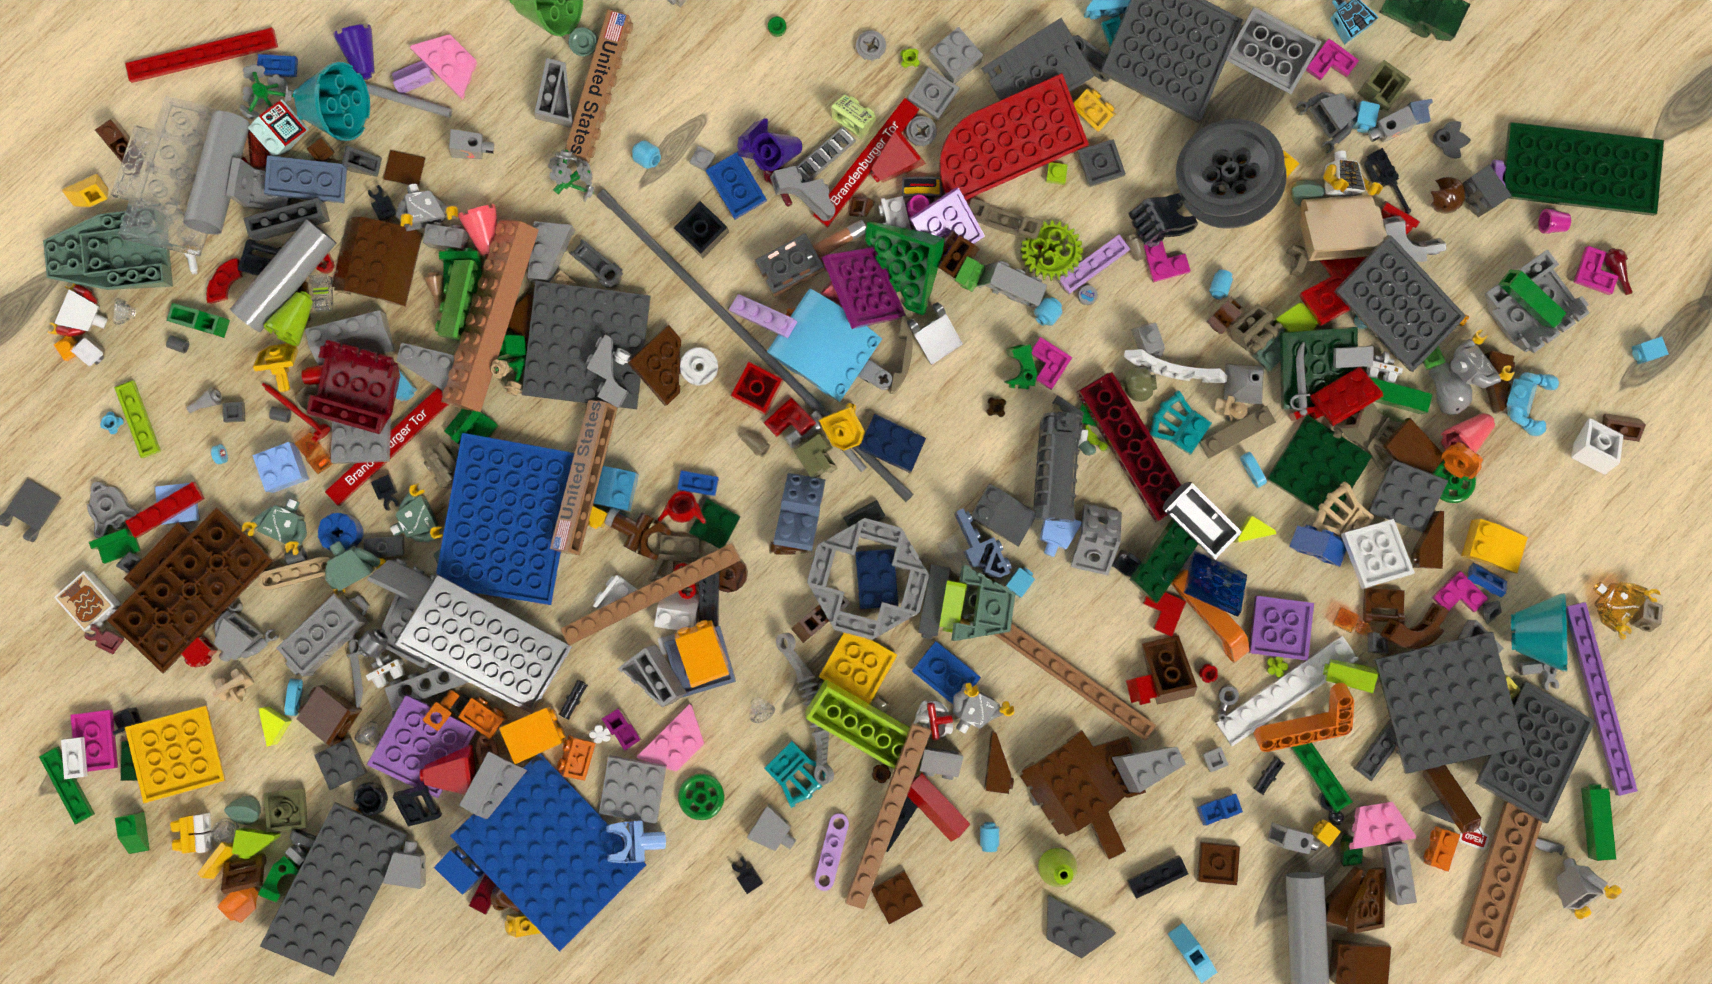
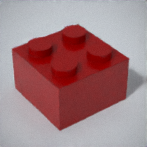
[731,362,784,416]

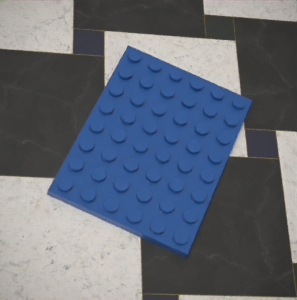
[436,433,575,605]
[450,753,646,952]

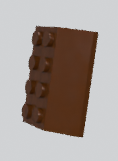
[332,217,423,307]
[1020,730,1126,837]

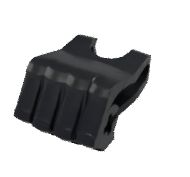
[1128,193,1198,247]

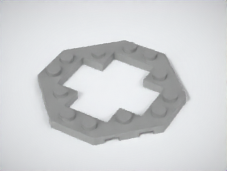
[807,518,929,640]

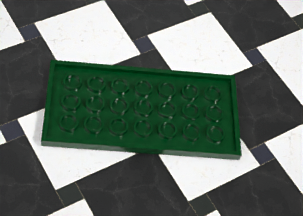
[1502,122,1664,216]

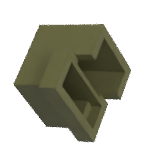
[1357,60,1411,111]
[794,434,838,478]

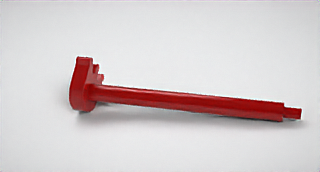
[262,383,331,442]

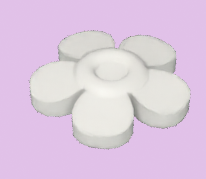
[589,724,611,743]

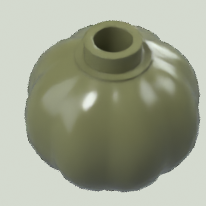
[1121,366,1157,402]

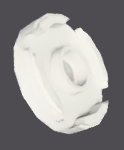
[680,348,718,386]

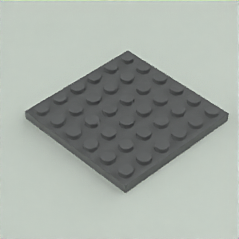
[1099,0,1243,123]
[522,281,651,410]
[1374,632,1524,774]

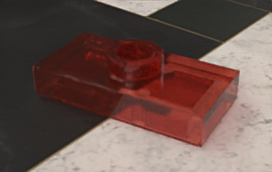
[248,130,271,168]

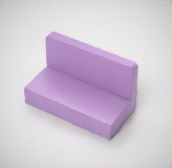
[392,61,435,94]

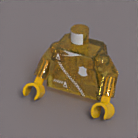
[1593,582,1661,639]

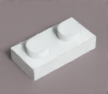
[61,737,88,779]

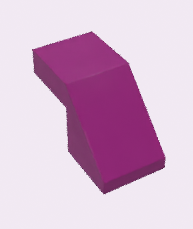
[602,708,642,751]

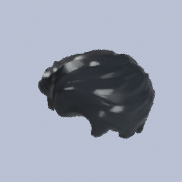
[354,782,388,816]

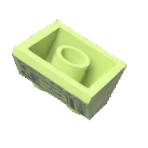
[831,95,876,140]

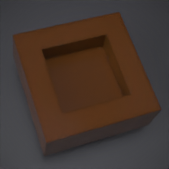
[307,137,335,162]

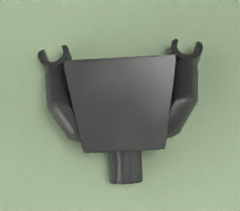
[1296,92,1357,153]

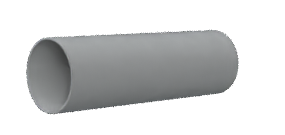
[183,111,250,235]
[230,219,337,332]
[1285,872,1329,984]

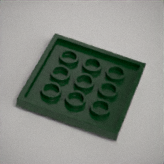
[1280,327,1358,409]
[1266,415,1372,520]

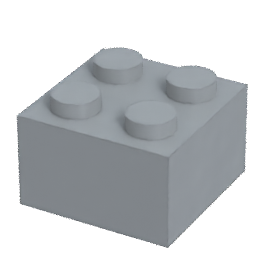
[929,27,983,84]

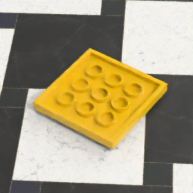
[125,706,226,804]

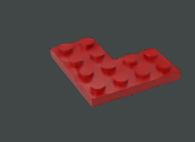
[1299,257,1366,326]

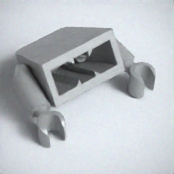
[214,601,279,662]

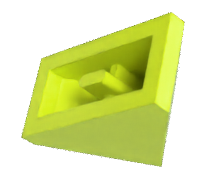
[1234,516,1276,543]
[259,707,292,747]

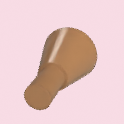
[424,272,443,308]

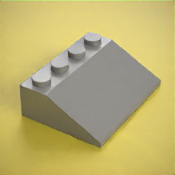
[1227,6,1322,94]
[367,558,435,604]

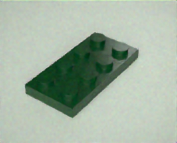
[1129,519,1198,603]

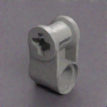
[858,360,893,390]

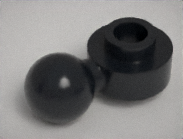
[1318,793,1344,825]

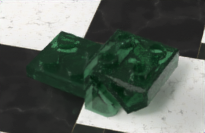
[1379,0,1471,41]

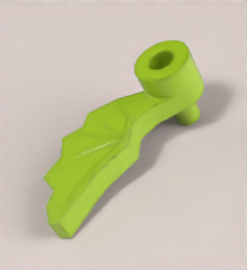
[1085,425,1108,451]

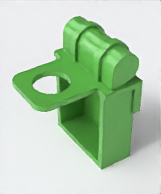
[948,256,985,292]

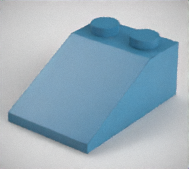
[593,466,639,512]

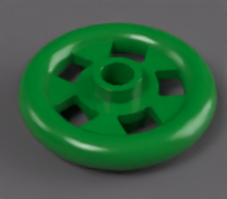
[1432,460,1476,503]
[678,773,725,820]

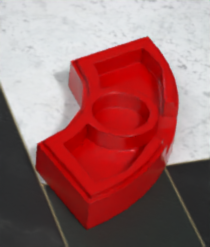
[206,258,243,304]

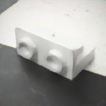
[878,196,911,229]
[593,575,637,609]

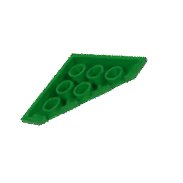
[865,221,944,315]

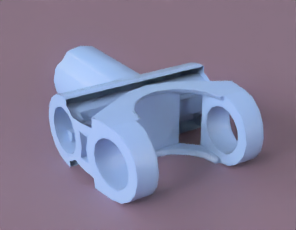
[606,821,666,863]

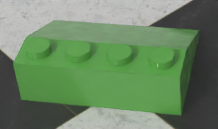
[435,260,479,341]

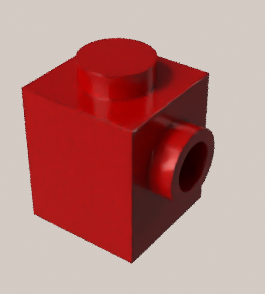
[181,637,218,667]
[1126,674,1157,705]

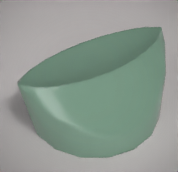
[568,27,599,57]
[1291,180,1325,207]
[224,796,261,825]

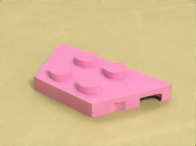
[410,34,477,100]
[637,703,705,771]
[1349,802,1416,850]

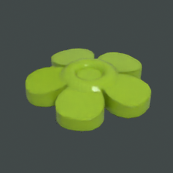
[1267,657,1288,678]

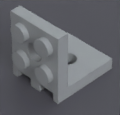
[226,158,291,211]
[1071,504,1122,575]

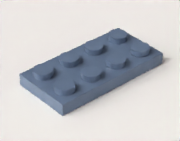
[264,155,347,204]

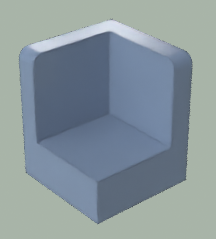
[1406,99,1433,125]

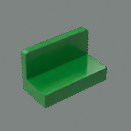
[89,529,141,564]

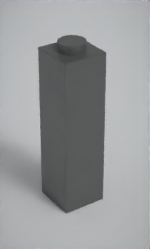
[918,564,950,639]

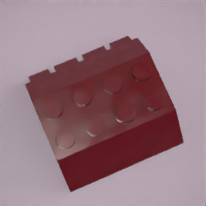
[306,339,400,434]

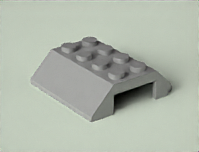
[1485,249,1589,353]

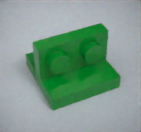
[444,409,499,444]

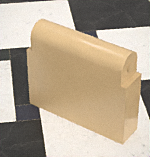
[1299,195,1387,261]

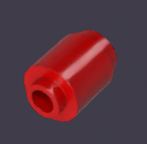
[301,364,324,385]

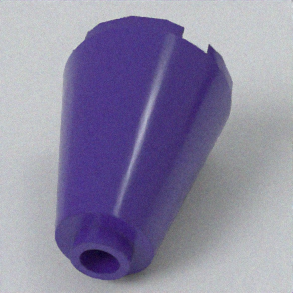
[333,24,375,80]
[752,132,803,171]

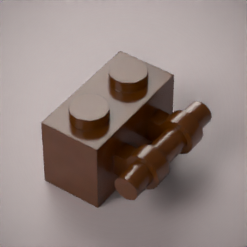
[938,230,980,279]

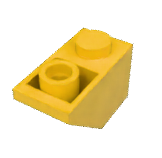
[62,174,109,207]

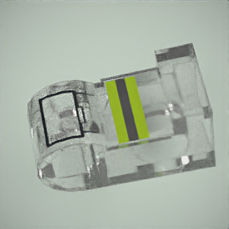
[309,274,333,312]

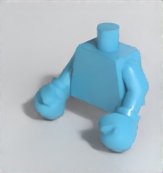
[1507,372,1559,436]

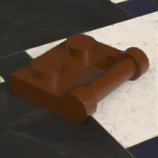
[1363,588,1405,625]
[221,853,267,894]

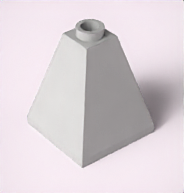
[1224,364,1264,404]

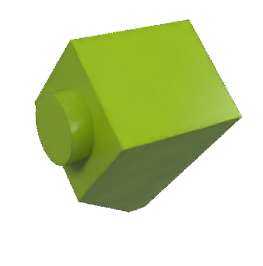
[232,827,281,859]

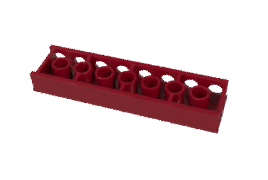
[1076,372,1181,523]

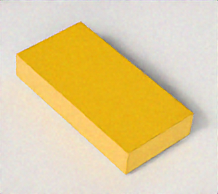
[197,842,233,879]

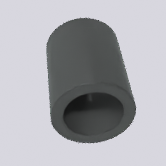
[166,335,189,354]
[269,406,291,423]
[285,547,307,565]

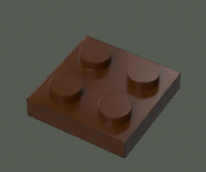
[871,870,923,924]

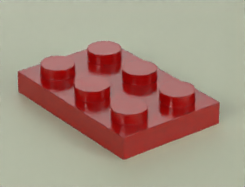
[1310,367,1383,426]

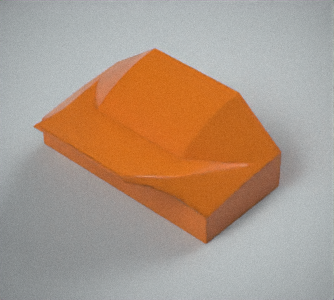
[217,887,260,923]

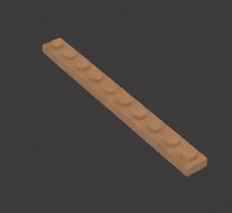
[561,542,741,646]
[994,623,1156,741]
[845,723,931,909]

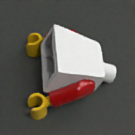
[48,283,108,337]

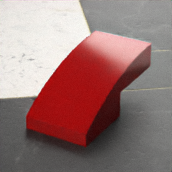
[1288,407,1324,421]

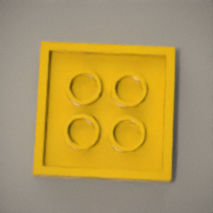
[819,633,897,704]

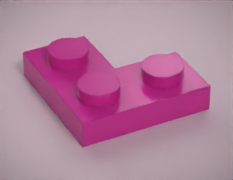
[1306,38,1359,81]
[1144,241,1191,283]
[1573,246,1618,295]
[1031,337,1073,390]
[1432,571,1488,612]

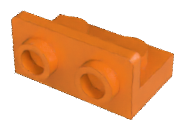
[458,696,507,739]
[557,735,596,781]
[1424,826,1460,872]

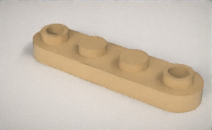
[258,556,331,590]

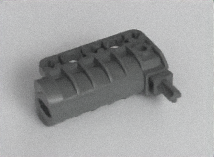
[1033,412,1083,522]

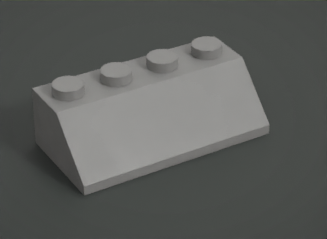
[305,310,395,365]

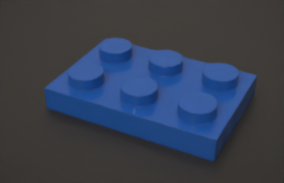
[705,151,767,220]
[912,641,981,704]

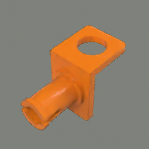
[423,690,460,731]

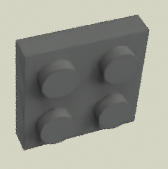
[1077,139,1126,188]
[314,738,367,790]

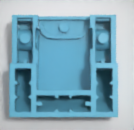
[767,288,882,402]

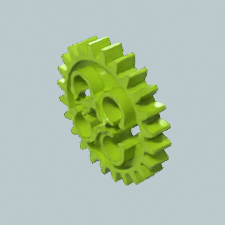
[1021,220,1083,281]

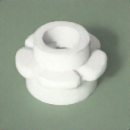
[613,348,631,365]

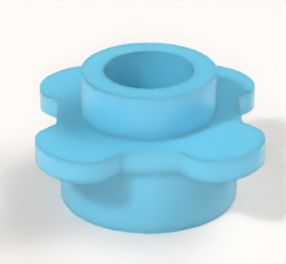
[100,412,124,434]

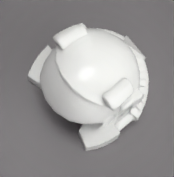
[914,701,953,737]

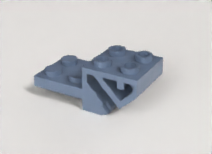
[773,473,826,551]
[954,508,1012,578]

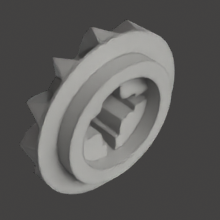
[856,30,886,61]
[907,116,937,147]

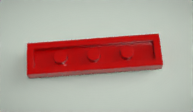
[125,482,205,538]

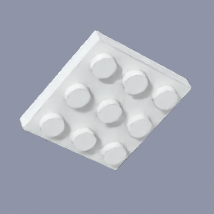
[1341,519,1415,589]

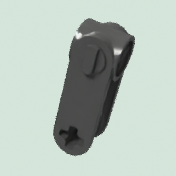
[1073,35,1110,82]
[569,239,623,288]

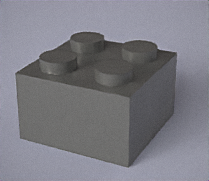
[1462,164,1512,217]

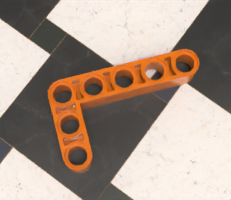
[1171,569,1250,663]
[1253,683,1354,752]

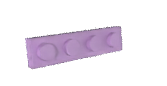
[1058,235,1131,295]
[729,294,797,338]

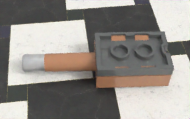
[755,220,867,298]

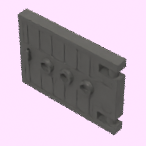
[981,18,1094,100]

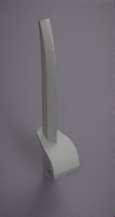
[1290,342,1310,416]
[347,635,363,708]

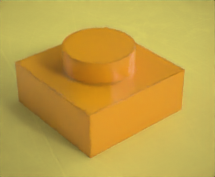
[54,336,78,361]

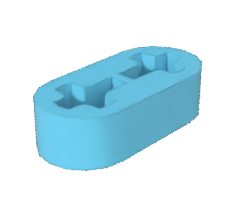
[1240,452,1267,488]
[284,678,303,716]

